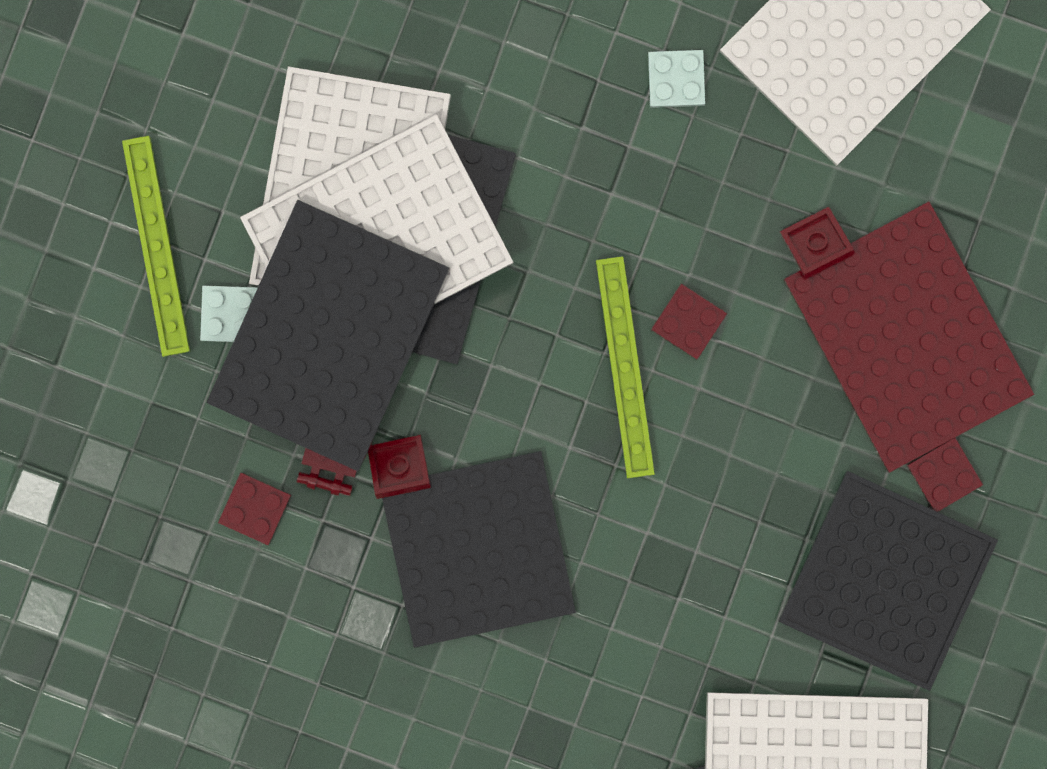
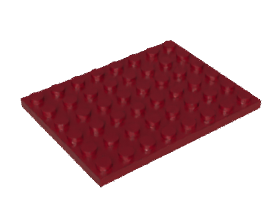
[784,201,1035,473]

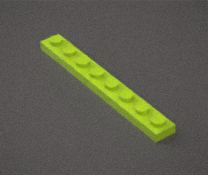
[122,136,191,357]
[596,256,655,478]

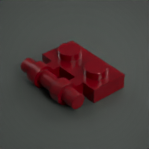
[297,448,357,496]

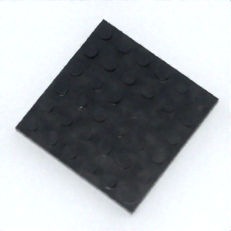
[382,451,576,648]
[778,471,998,691]

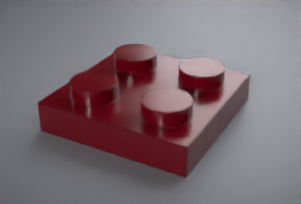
[780,207,855,279]
[651,284,727,360]
[368,435,431,499]
[906,438,983,512]
[218,473,291,545]

